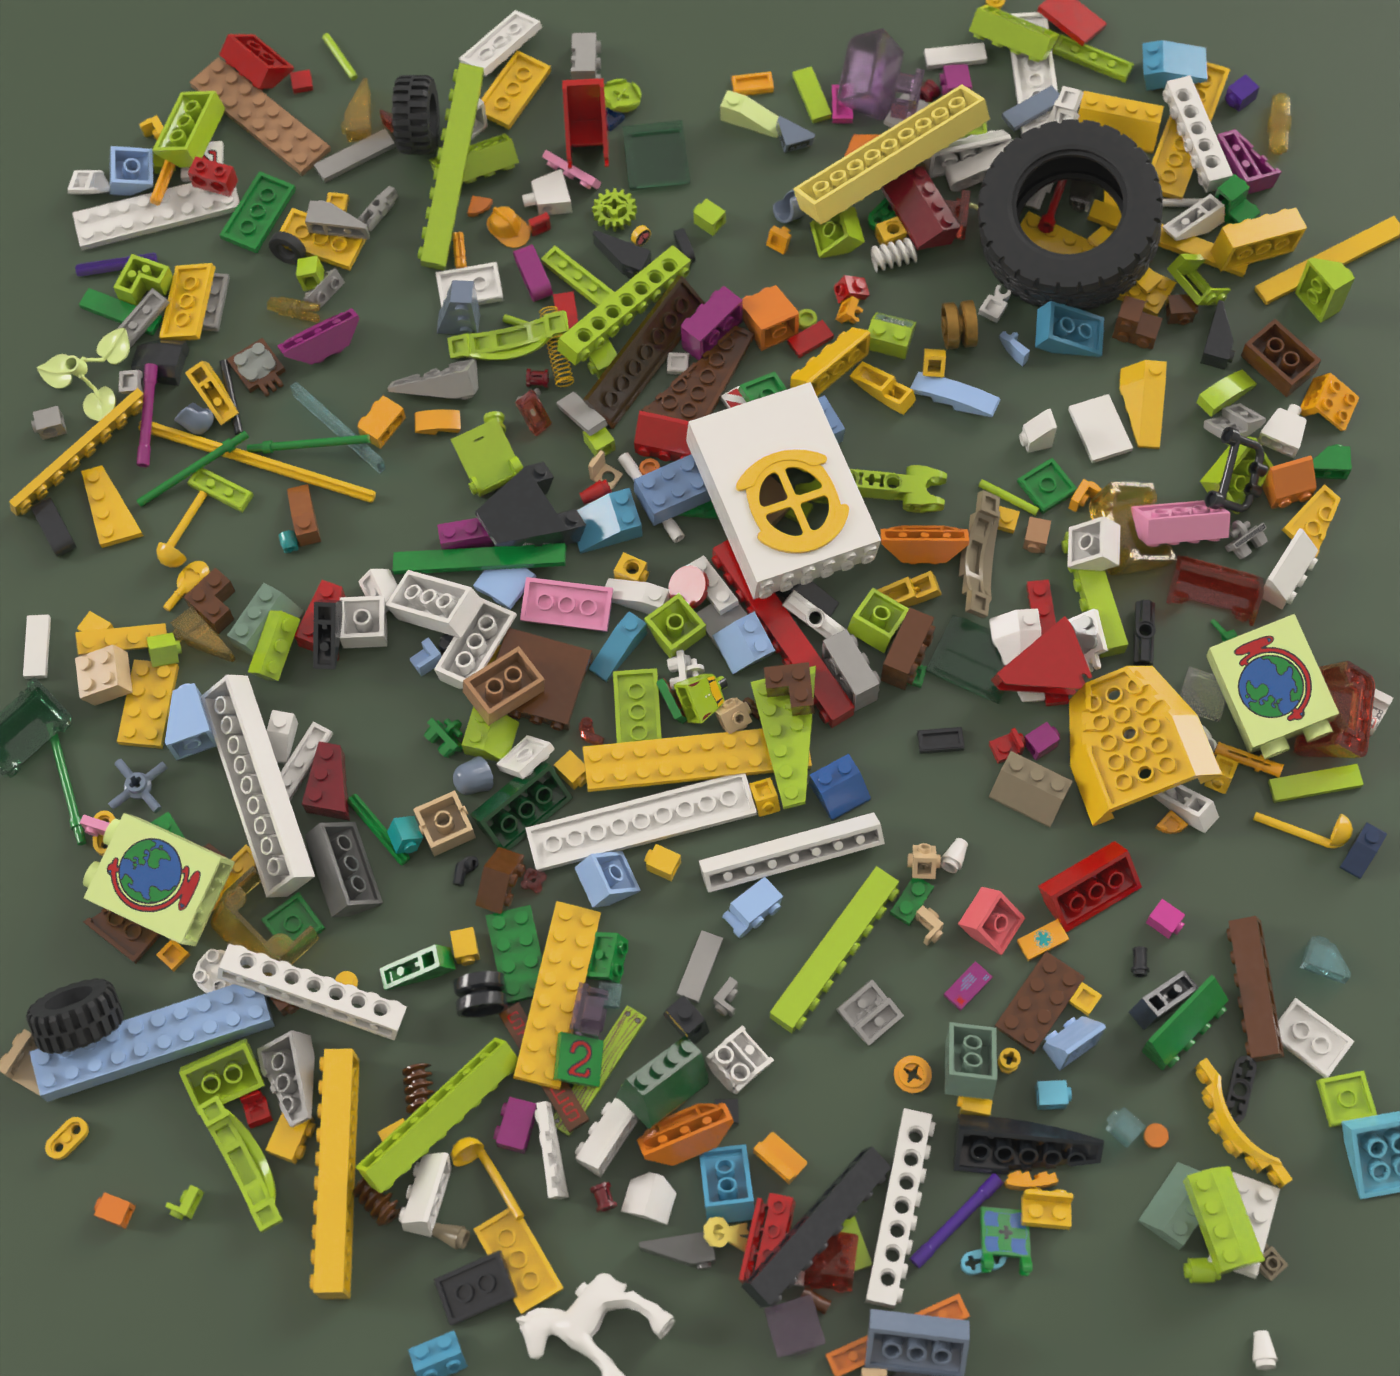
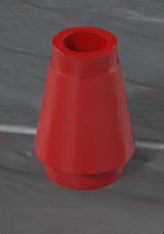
[579,479,612,505]

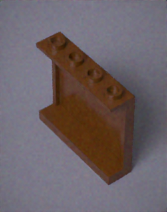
[496,628,594,731]

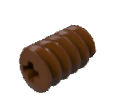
[402,1063,435,1114]
[352,1177,402,1226]

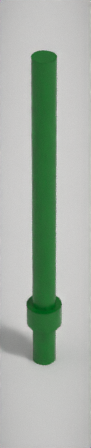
[136,431,250,507]
[247,434,370,454]
[46,723,87,846]

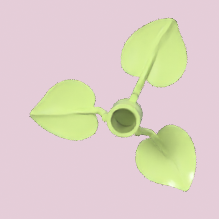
[37,328,130,421]

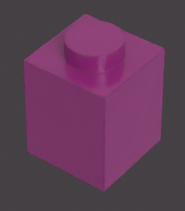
[1024,722,1060,761]

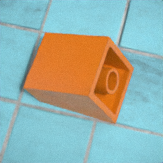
[742,285,799,351]

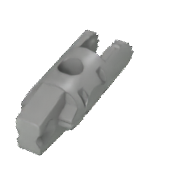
[358,186,398,231]

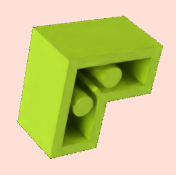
[113,254,173,306]

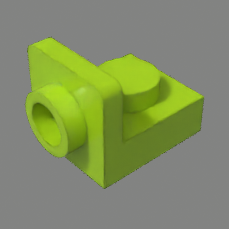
[165,1185,204,1220]

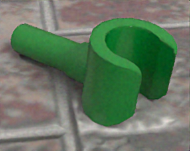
[1210,619,1237,642]

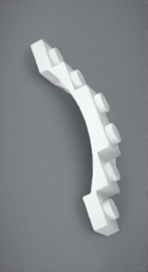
[1025,86,1084,210]

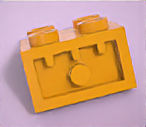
[1300,373,1359,431]

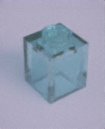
[1105,1107,1146,1148]

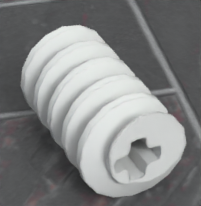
[871,238,917,272]

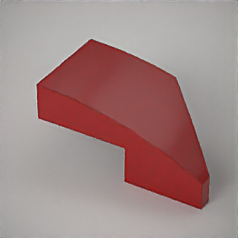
[240,1089,273,1129]

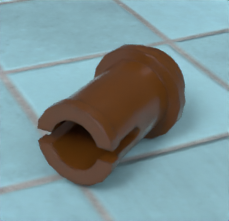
[799,1287,832,1315]

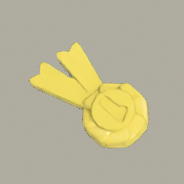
[704,1217,749,1252]

